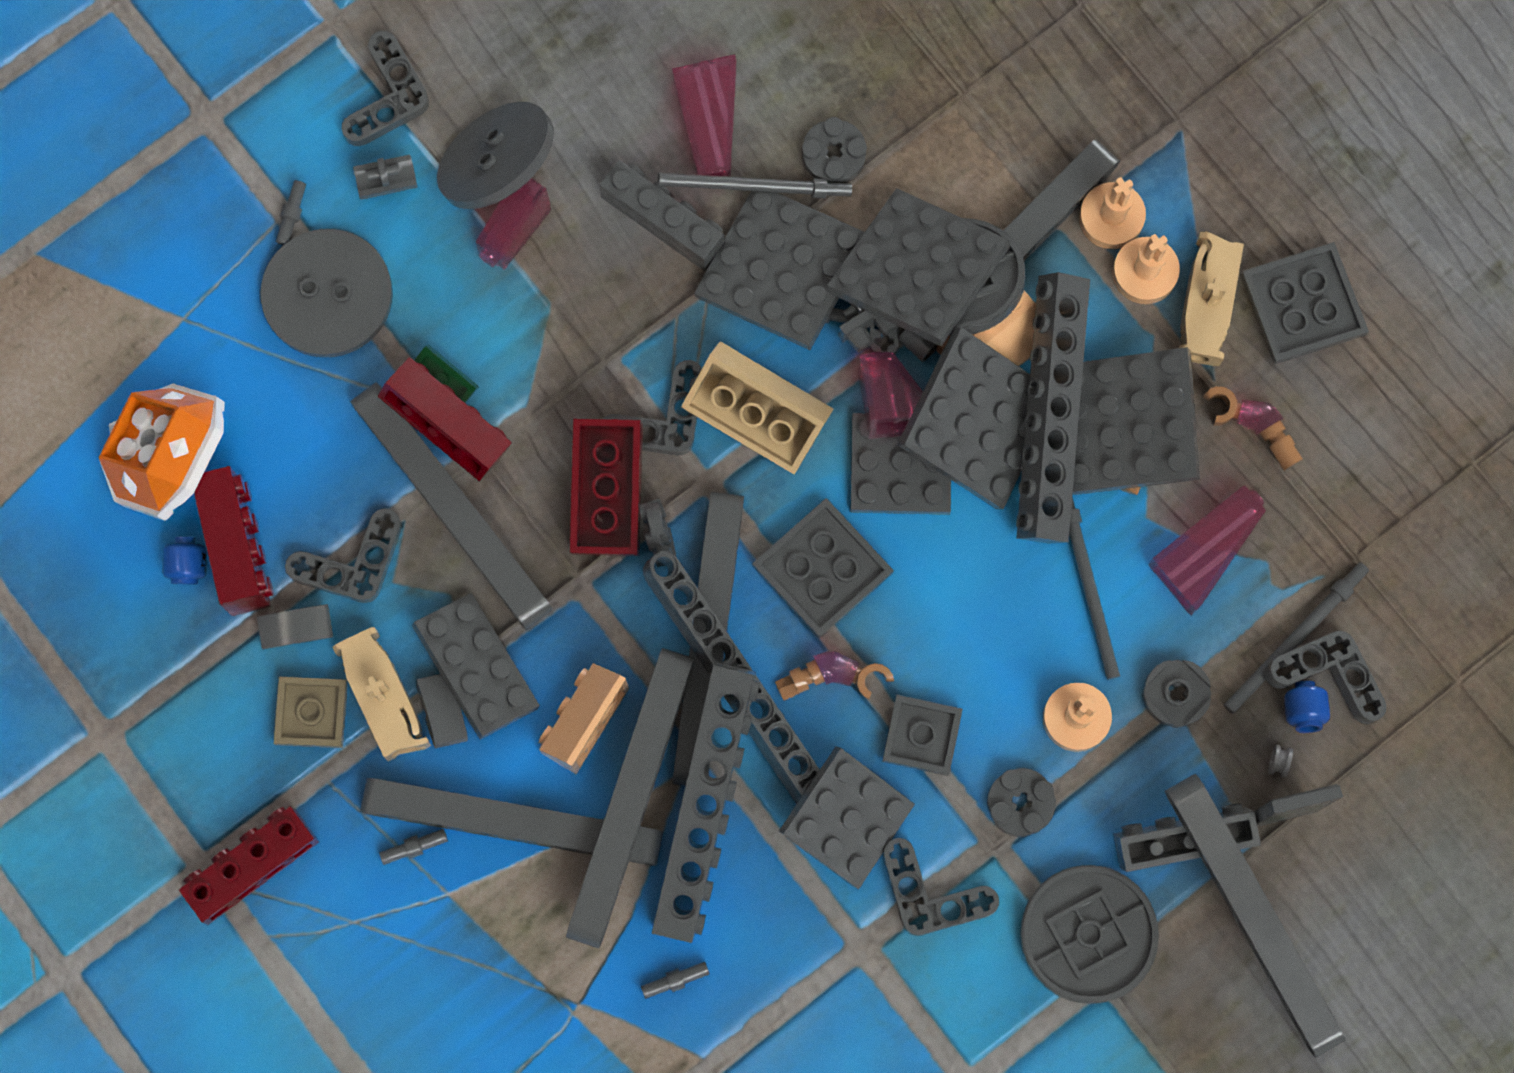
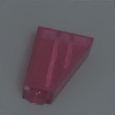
[476,178,551,270]
[858,352,923,439]

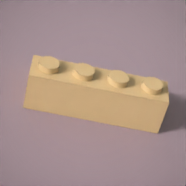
[681,341,834,475]

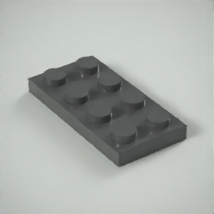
[412,593,540,740]

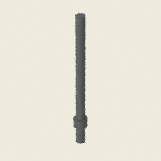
[658,173,852,199]
[1069,497,1120,680]
[1224,562,1369,714]

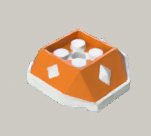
[98,384,225,521]

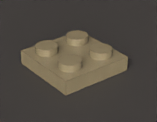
[273,677,348,748]

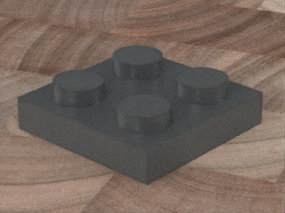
[882,695,963,776]

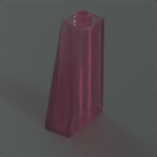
[672,54,737,177]
[1148,485,1266,616]

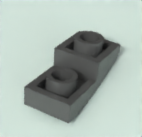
[257,604,333,649]
[416,674,468,749]

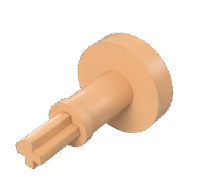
[1079,177,1146,249]
[1112,234,1180,304]
[1043,683,1112,752]

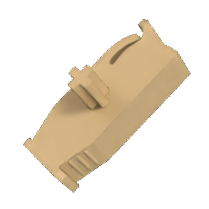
[1178,232,1244,366]
[332,627,431,762]

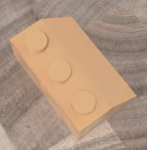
[936,290,1036,366]
[538,663,629,775]

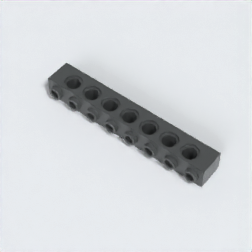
[1016,272,1090,544]
[652,662,760,943]

